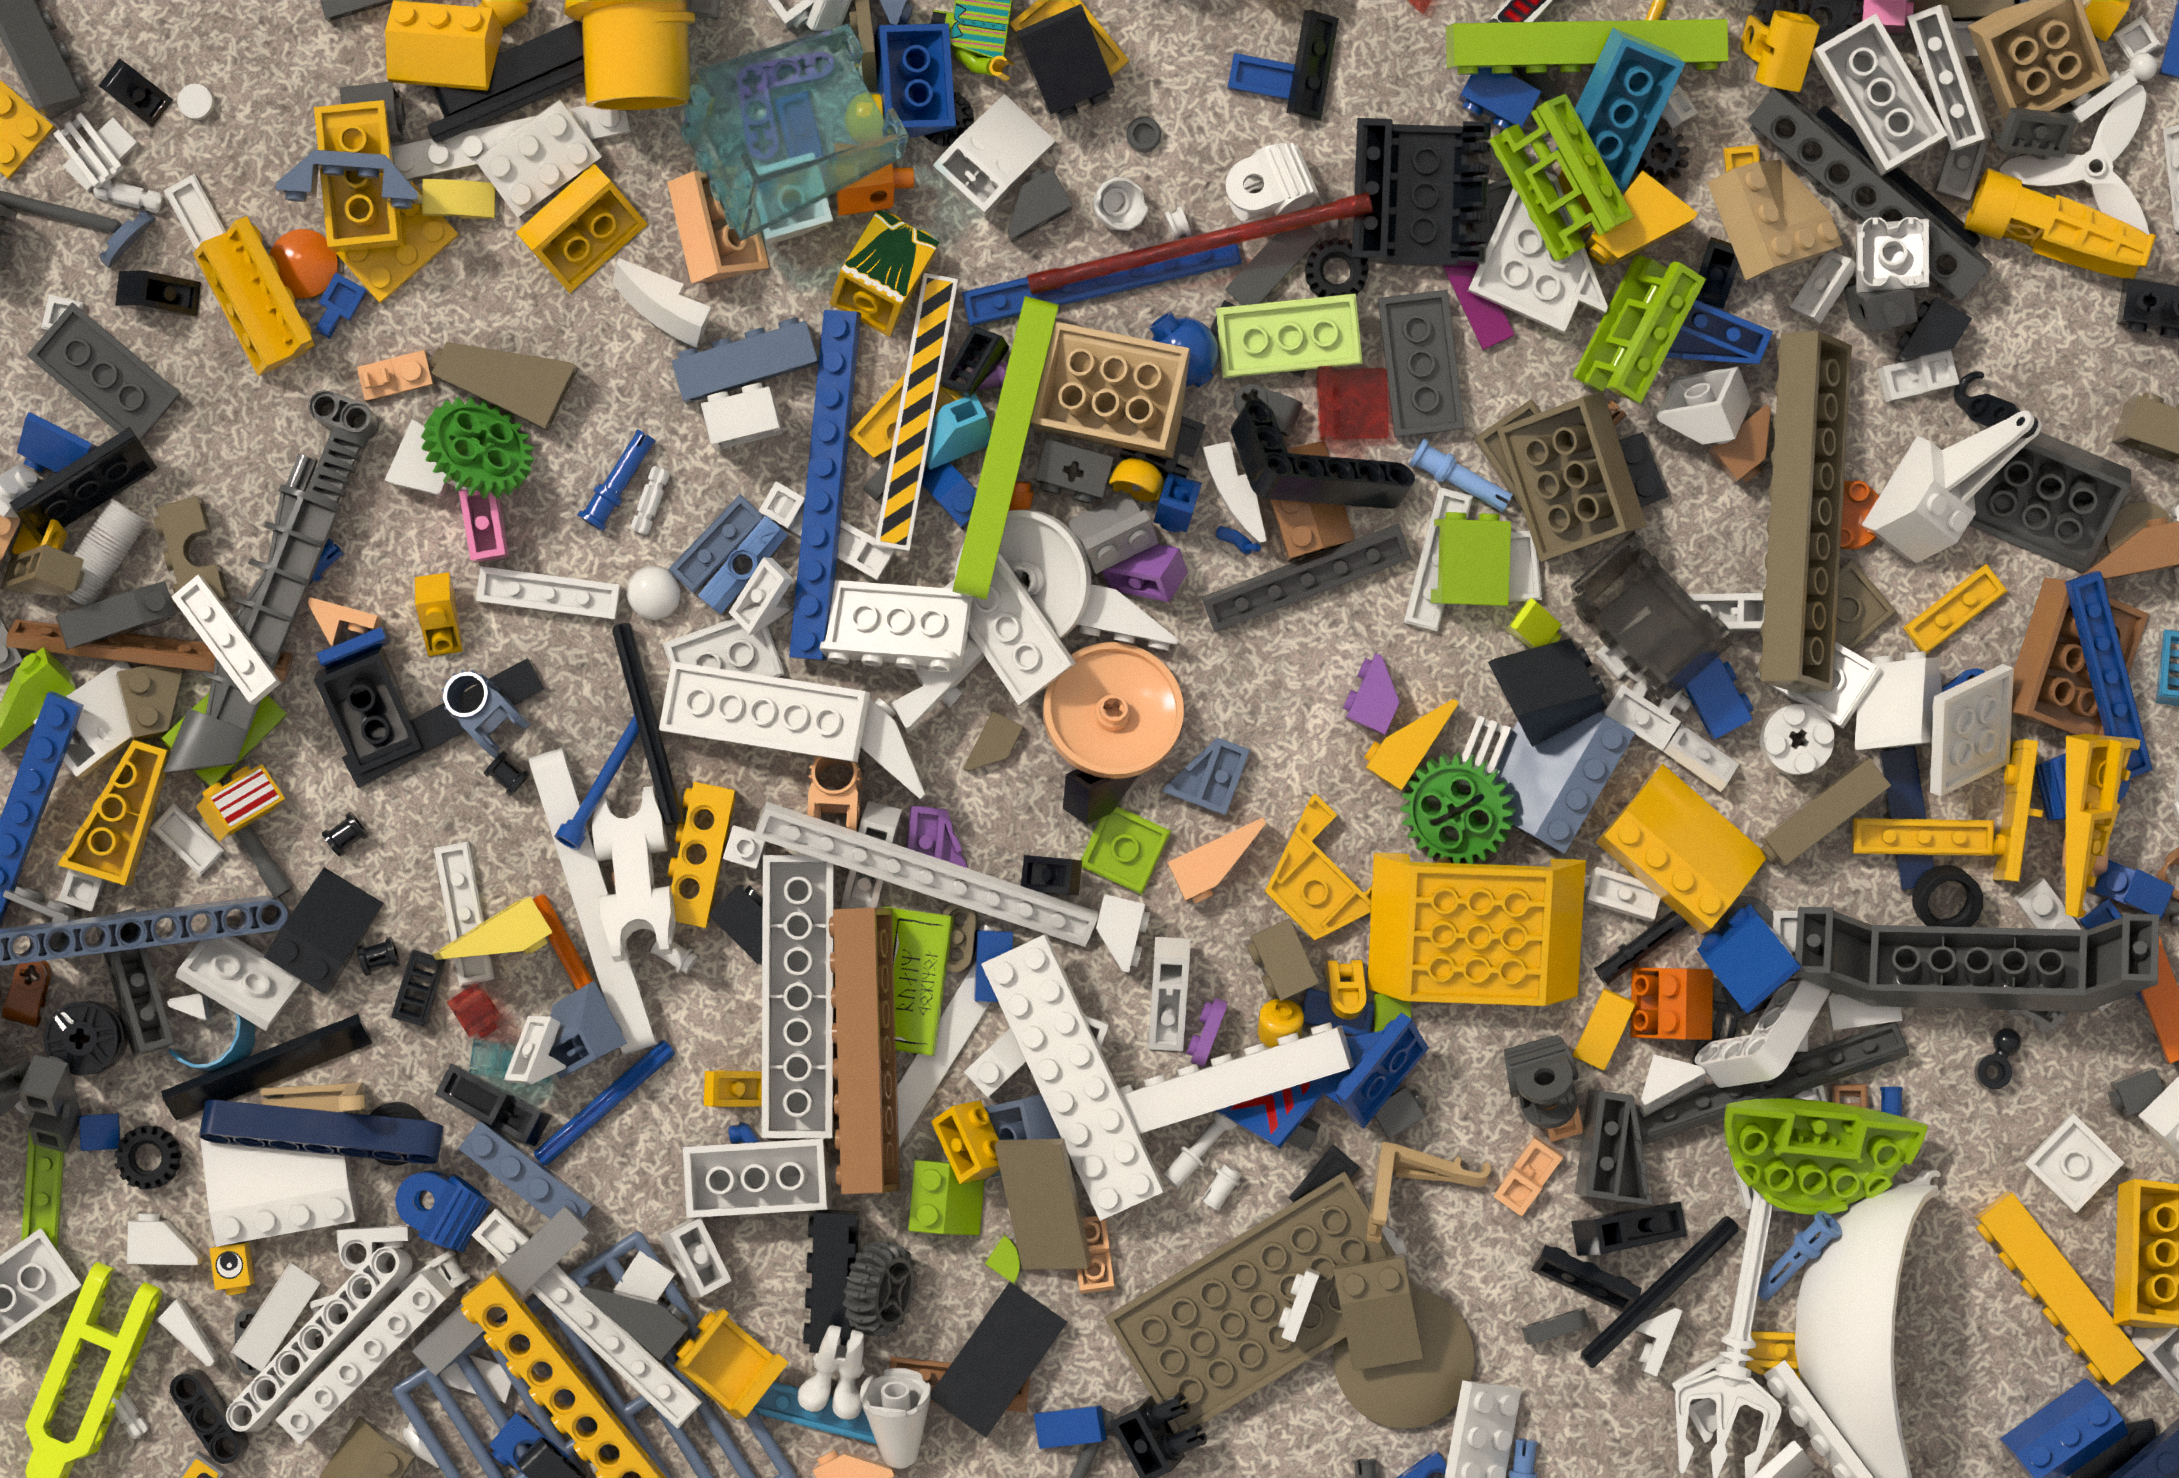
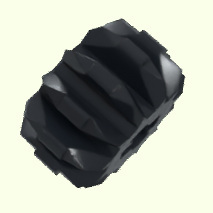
[1635,126,1689,185]

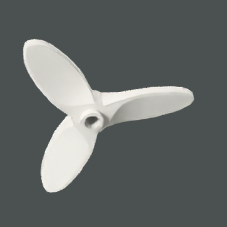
[1999,85,2149,235]

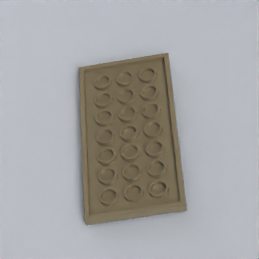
[1104,1171,1419,1434]

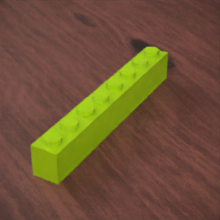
[1446,19,1728,75]

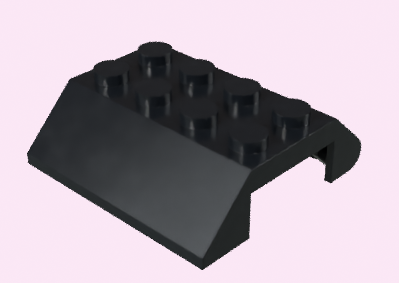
[1352,118,1491,267]

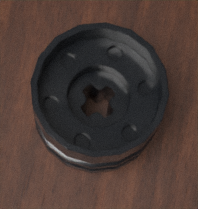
[44,1001,128,1076]

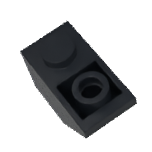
[1895,296,1972,363]

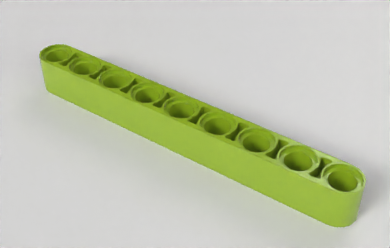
[952,296,1059,600]

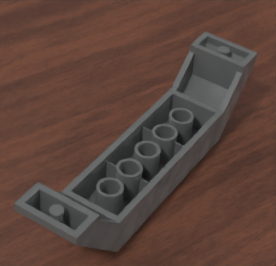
[1794,907,2159,1012]

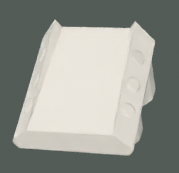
[1856,217,1929,293]

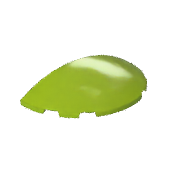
[1724,1098,1928,1215]

